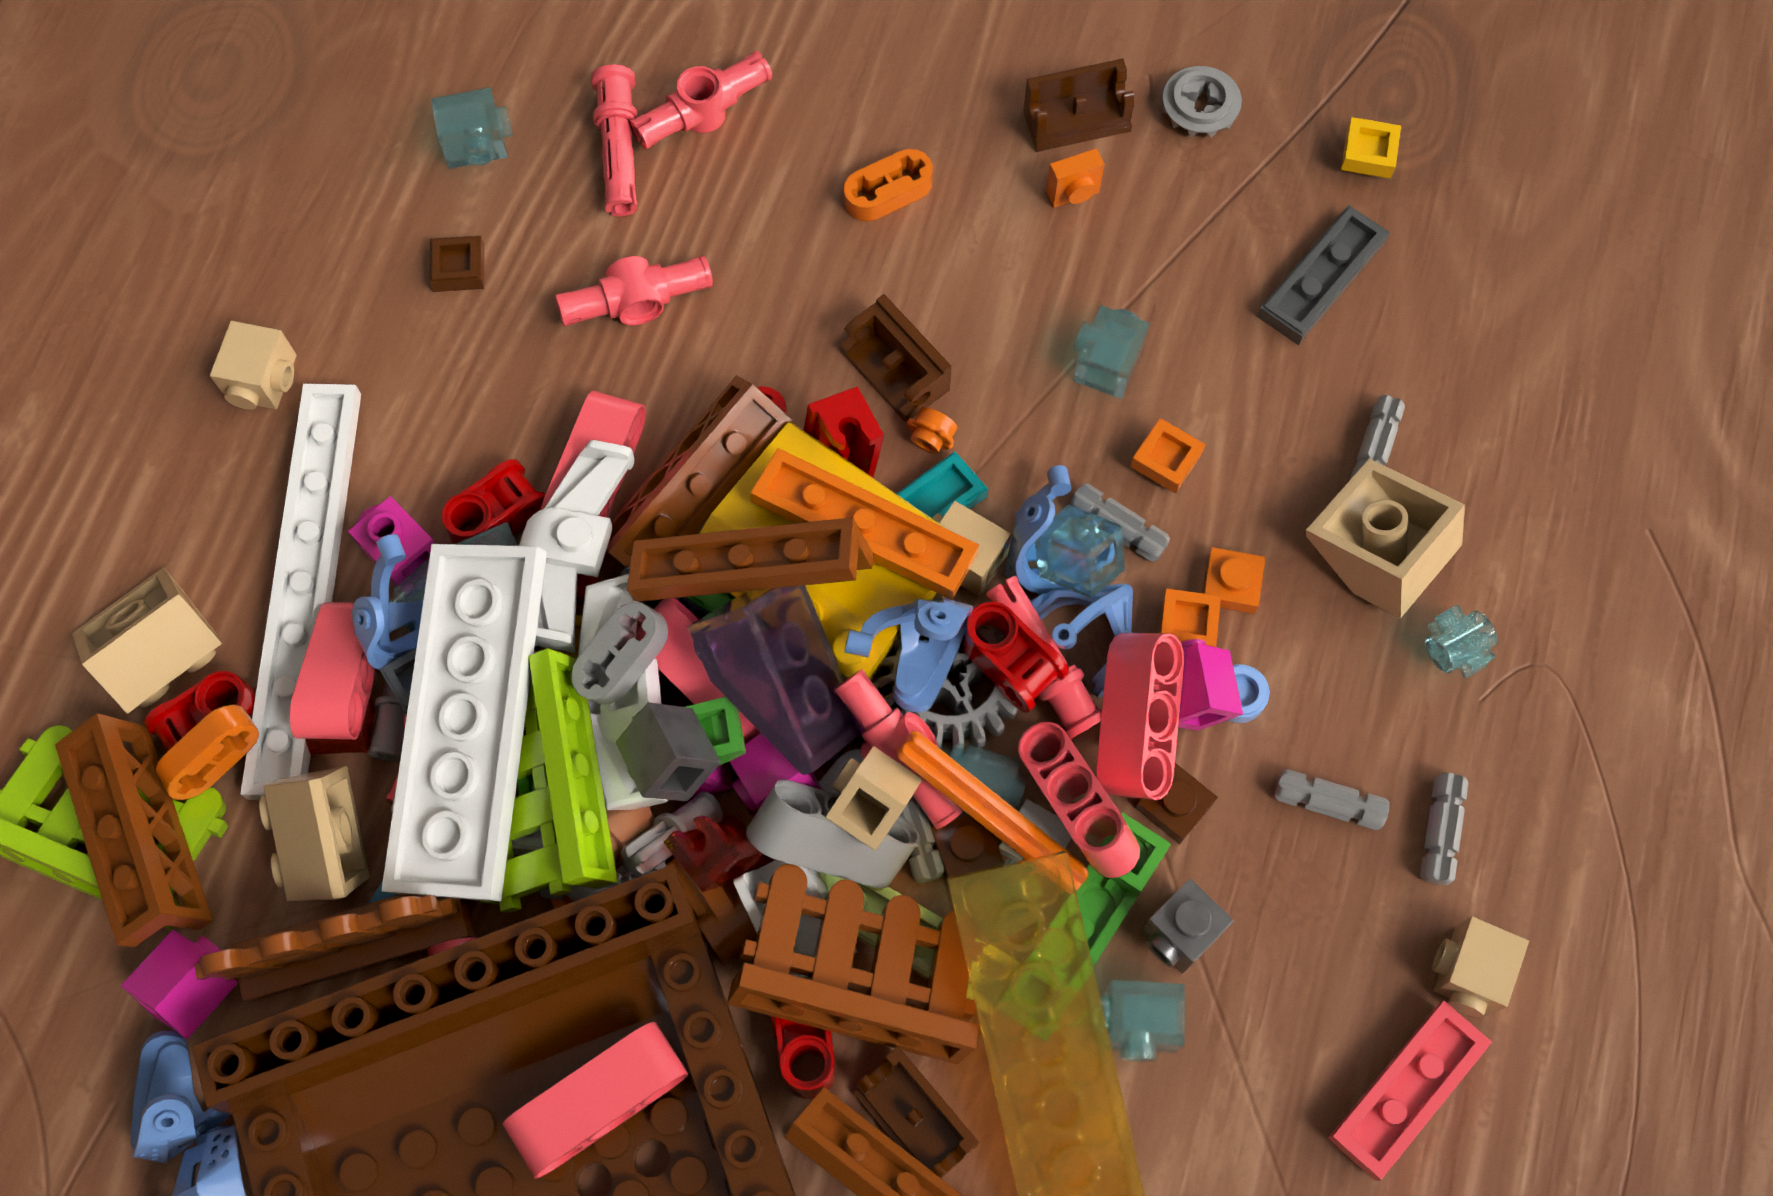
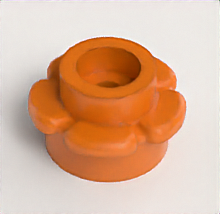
[907,407,958,454]

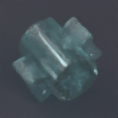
[1425,605,1498,678]

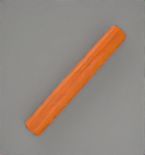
[896,731,1089,893]

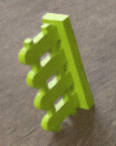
[480,648,618,913]
[0,725,228,931]

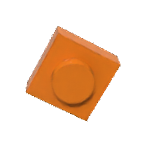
[1046,148,1105,208]
[1130,418,1206,494]
[1203,547,1266,614]
[1159,588,1221,647]

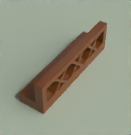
[606,375,792,567]
[627,517,873,602]
[55,713,213,947]
[784,1087,963,1196]

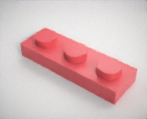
[1328,1001,1492,1181]

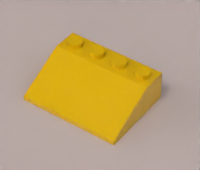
[699,422,947,683]

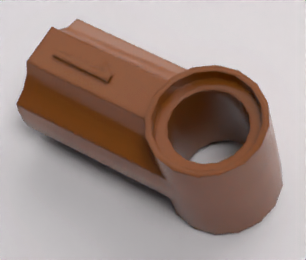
[666,839,757,964]

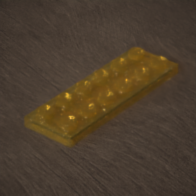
[947,851,1145,1196]

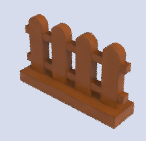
[727,864,985,1065]
[194,894,475,1002]

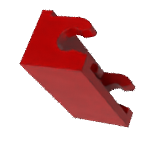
[804,386,884,478]

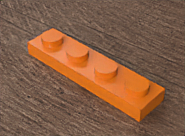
[750,448,979,600]

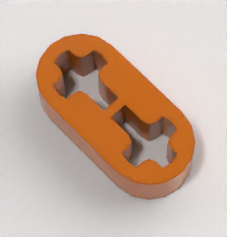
[844,149,933,222]
[155,705,259,800]

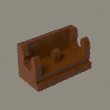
[1023,58,1134,152]
[840,294,952,423]
[853,1046,979,1179]

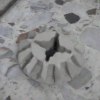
[1162,66,1242,138]

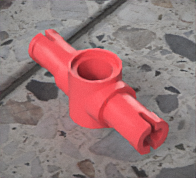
[629,50,772,150]
[555,255,713,327]
[834,669,963,830]

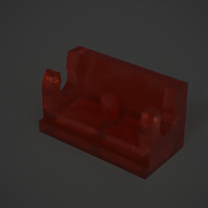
[663,807,775,893]

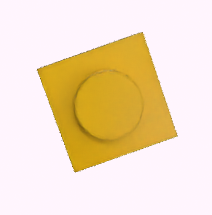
[1341,117,1401,179]

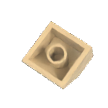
[1306,458,1465,619]
[72,567,222,714]
[259,766,370,901]

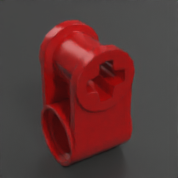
[442,459,546,545]
[963,601,1069,713]
[144,671,256,752]
[771,1016,836,1099]

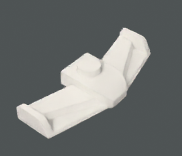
[519,440,635,654]
[578,574,668,810]

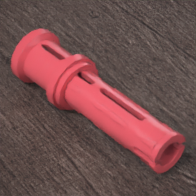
[591,64,638,217]
[986,576,1102,739]

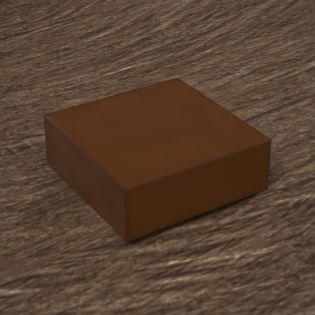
[429,235,484,292]

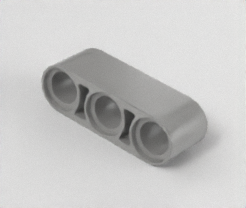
[746,779,920,888]

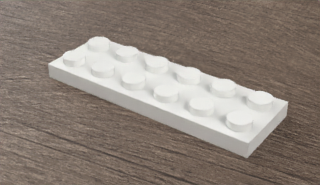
[381,544,547,902]

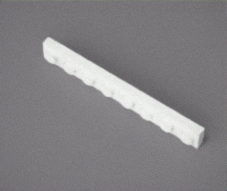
[240,384,361,800]

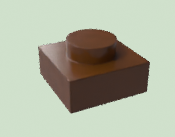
[1136,763,1218,845]
[931,815,1004,886]

